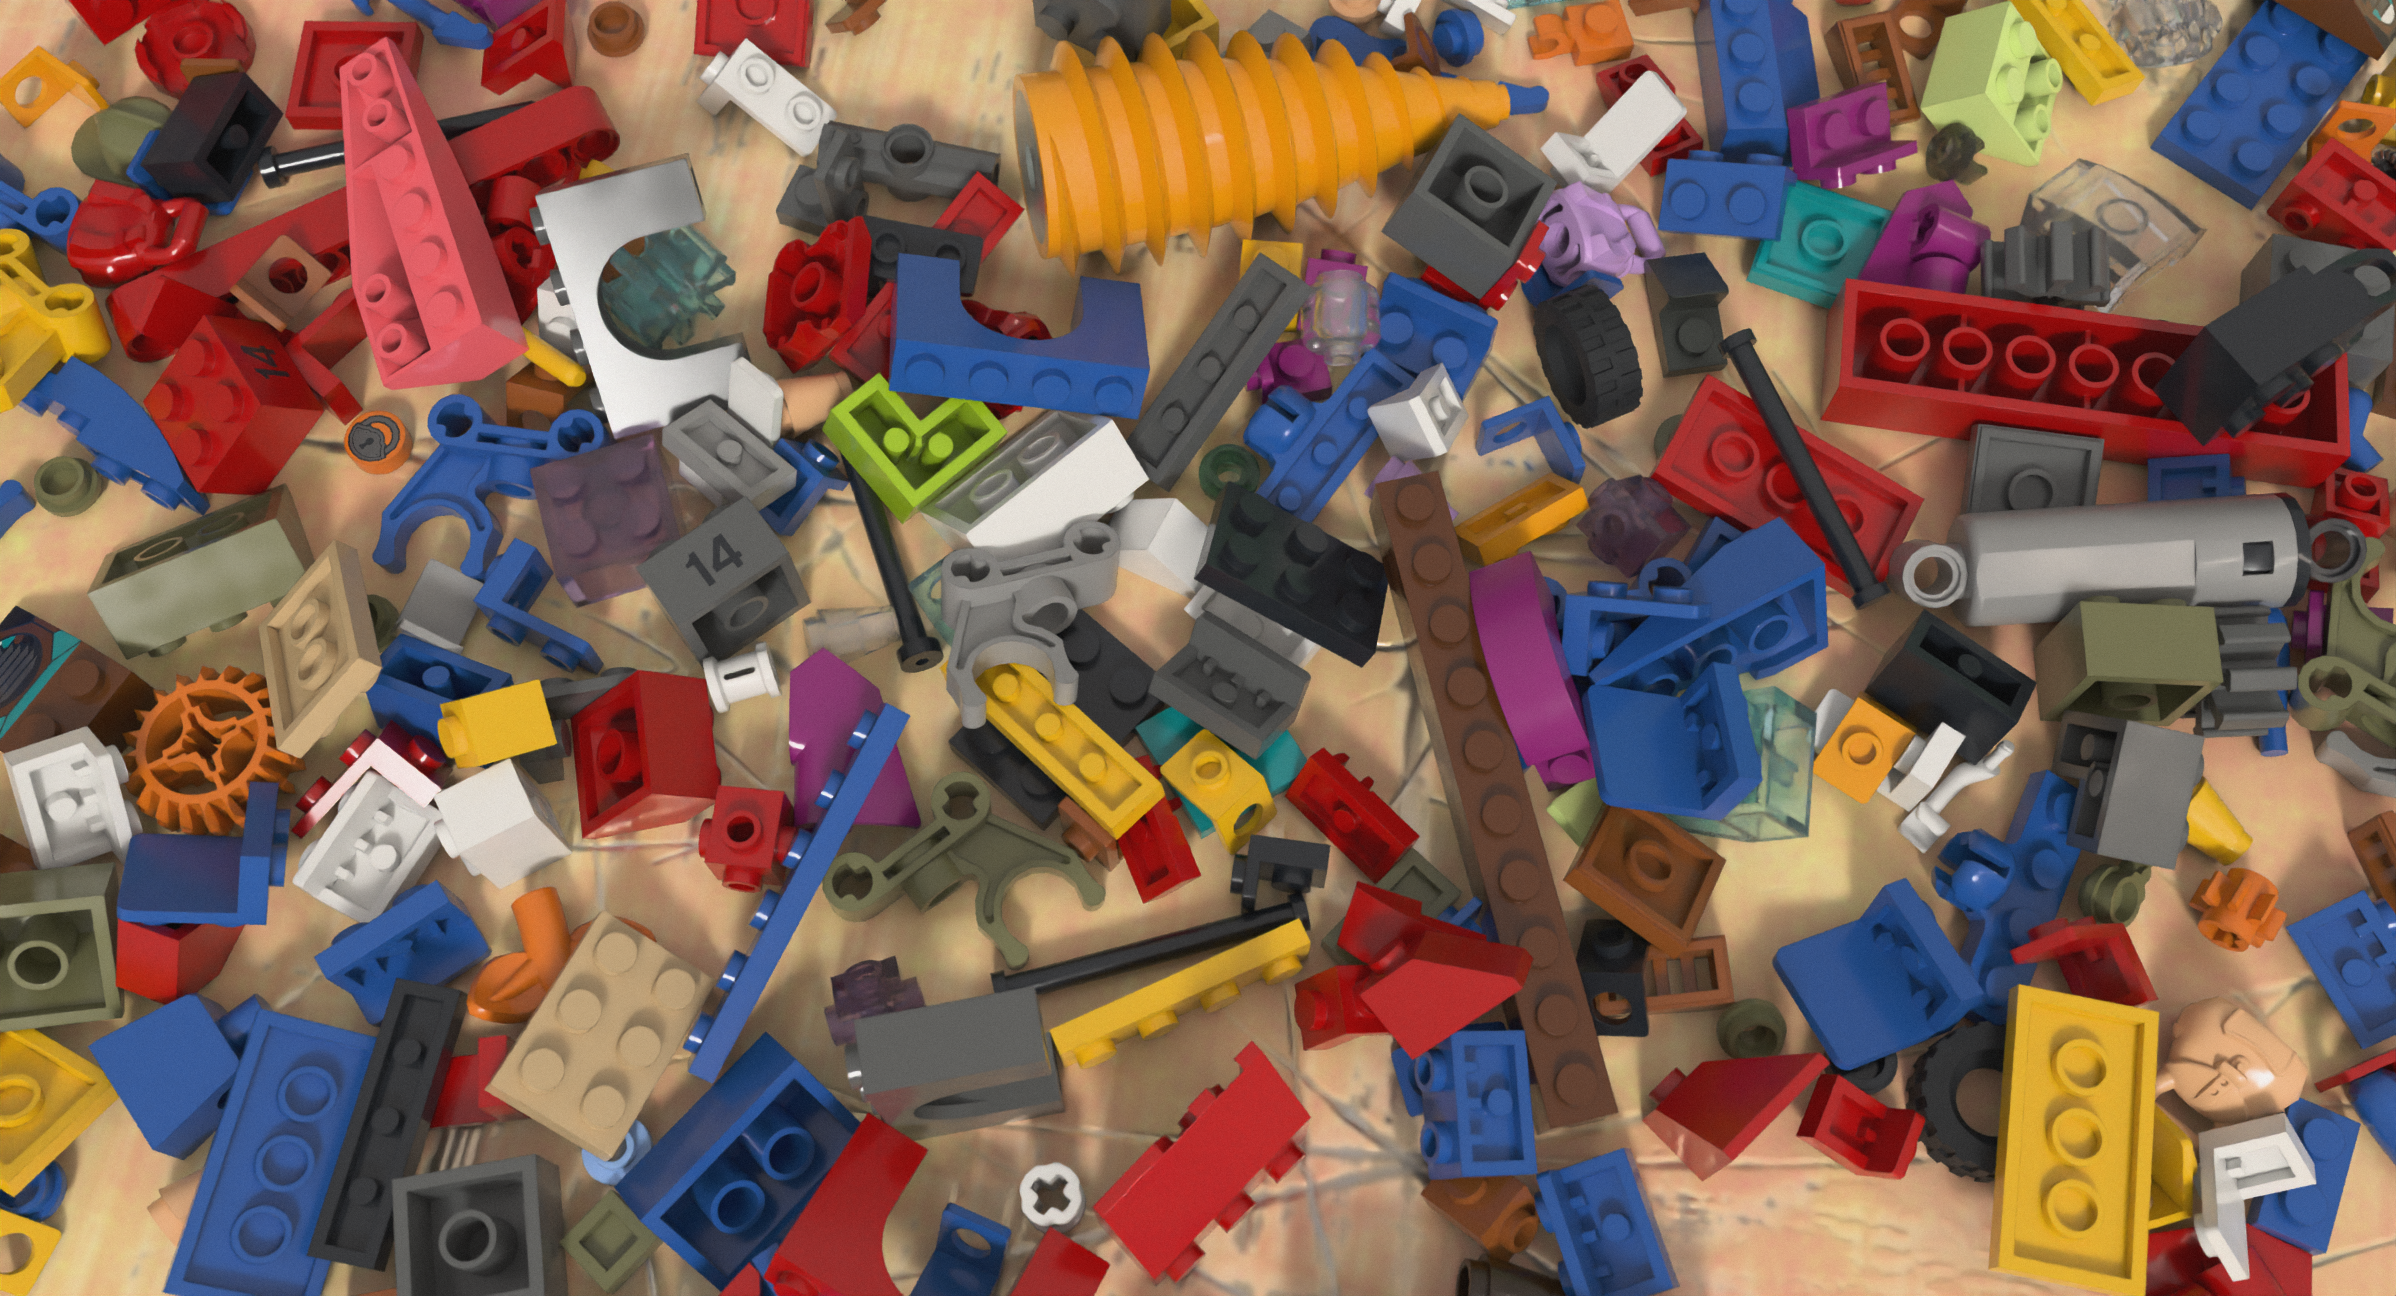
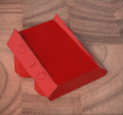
[762,216,872,374]

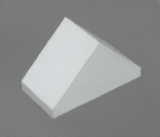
[1108,498,1208,599]

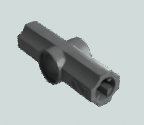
[817,120,1001,202]

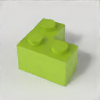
[822,373,1008,525]

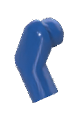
[2343,387,2384,474]

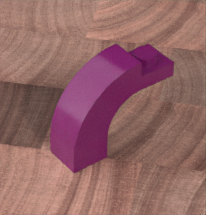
[1469,551,1596,792]

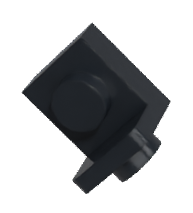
[1230,834,1331,914]

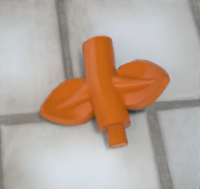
[467,887,657,1024]

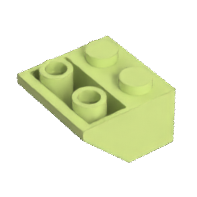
[1920,0,2063,167]

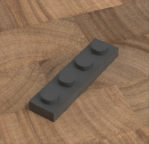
[1126,253,1313,492]

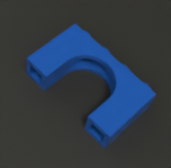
[889,253,1150,419]

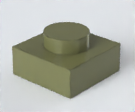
[558,1190,663,1294]

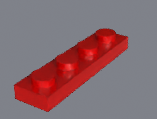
[828,171,1025,385]

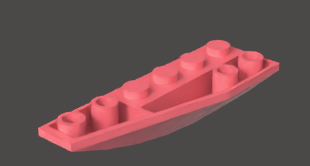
[340,37,530,390]

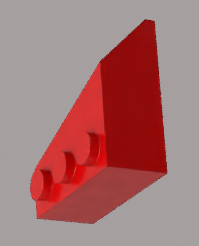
[1093,1040,1311,1287]

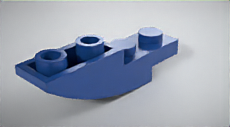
[18,356,210,516]

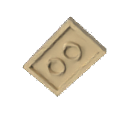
[258,539,382,759]
[484,909,717,1162]

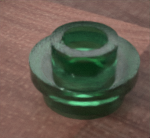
[1199,444,1260,501]

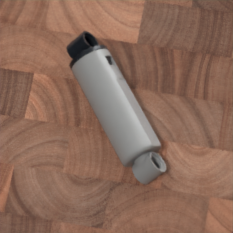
[1887,492,2367,627]

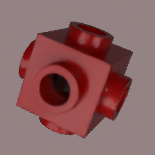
[698,785,799,893]

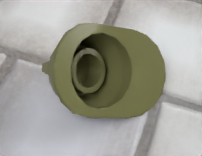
[71,96,173,189]

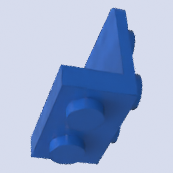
[1582,662,1763,821]
[117,782,291,927]
[1772,878,1984,1070]

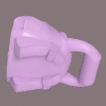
[1536,181,1666,289]

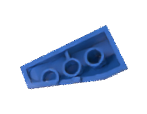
[1588,517,1828,697]

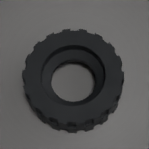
[1533,284,1643,429]
[1905,1021,2006,1183]

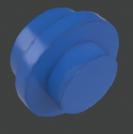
[1432,8,1484,67]
[0,1160,67,1222]

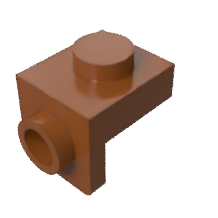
[1420,1176,1541,1262]

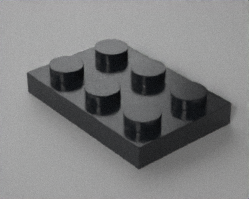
[1194,480,1388,668]
[948,609,1166,831]

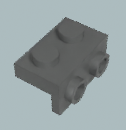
[1148,611,1311,760]

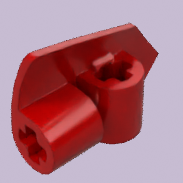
[484,162,582,325]
[2145,1223,2312,1296]

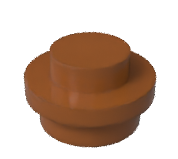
[587,1,646,57]

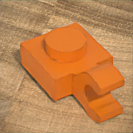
[1527,0,1634,67]

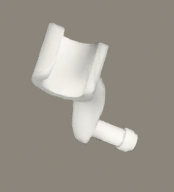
[1897,740,2015,853]

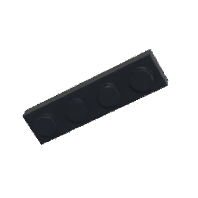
[306,978,468,1272]

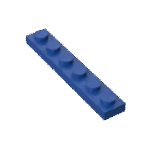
[682,703,911,1084]

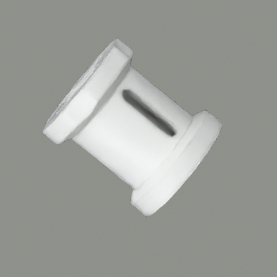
[703,641,782,713]
[1019,1162,1086,1234]

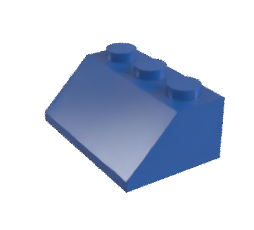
[1693,0,1820,168]
[614,1031,861,1292]

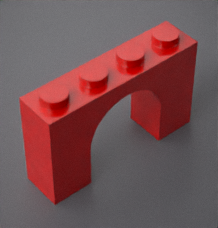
[763,1112,1111,1296]

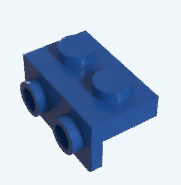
[1658,150,1798,242]
[314,880,492,1027]
[1534,1148,1680,1296]

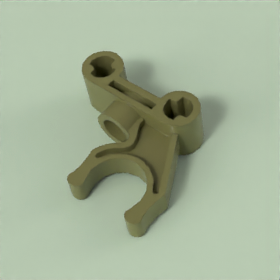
[2287,537,2396,750]
[822,772,1106,970]

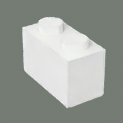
[433,758,572,889]

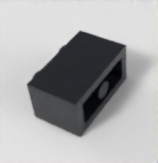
[140,72,284,204]
[1864,609,2037,765]

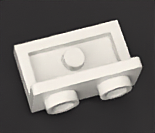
[2,726,143,870]
[292,769,443,923]

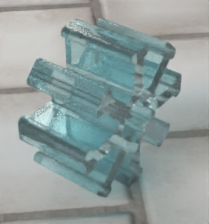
[602,224,736,349]

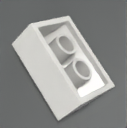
[920,409,1149,562]

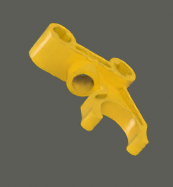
[0,228,112,413]

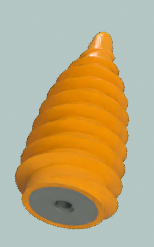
[1013,30,1510,280]

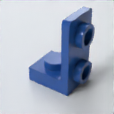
[1562,581,1712,676]

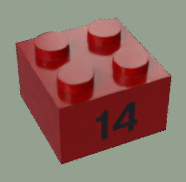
[143,314,324,495]

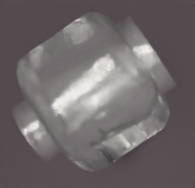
[1300,270,1381,366]

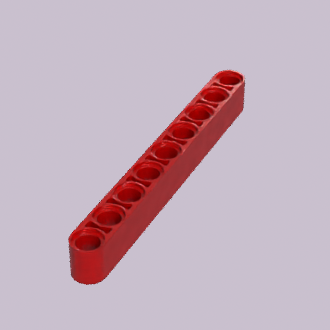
[105,86,620,363]

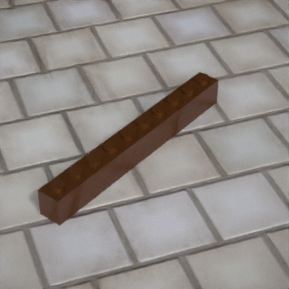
[1369,470,1619,1136]

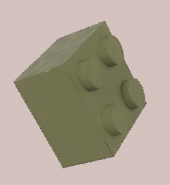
[2033,595,2223,726]

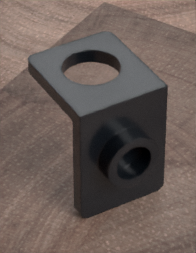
[1576,919,1651,1037]

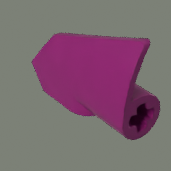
[1856,179,1991,294]
[789,647,922,834]

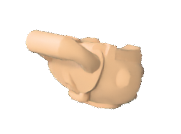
[2155,996,2308,1160]

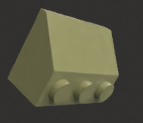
[87,483,315,660]
[0,862,125,1032]

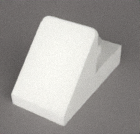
[1368,363,1469,461]

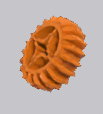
[122,665,307,836]

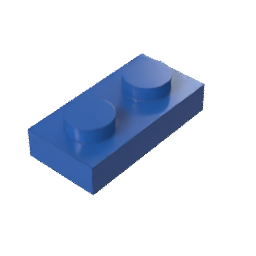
[2246,1097,2361,1256]

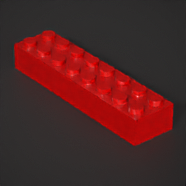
[1820,278,2351,489]

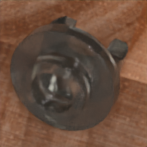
[1926,123,1988,185]

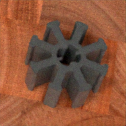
[1980,221,2110,310]
[2180,605,2297,738]

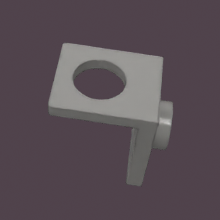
[390,559,484,655]

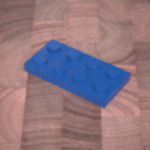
[2150,0,2369,210]
[161,1008,377,1296]

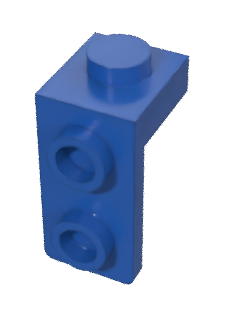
[473,538,604,675]

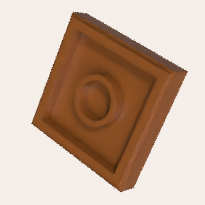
[1563,802,1726,960]

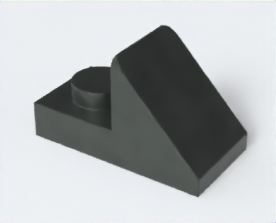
[1644,252,1729,378]

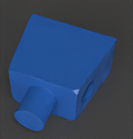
[88,992,274,1160]

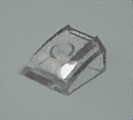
[2020,158,2208,313]

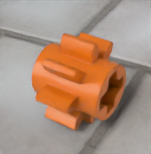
[2189,868,2288,952]

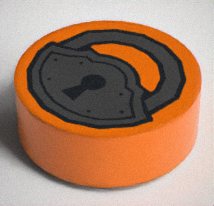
[344,411,413,475]

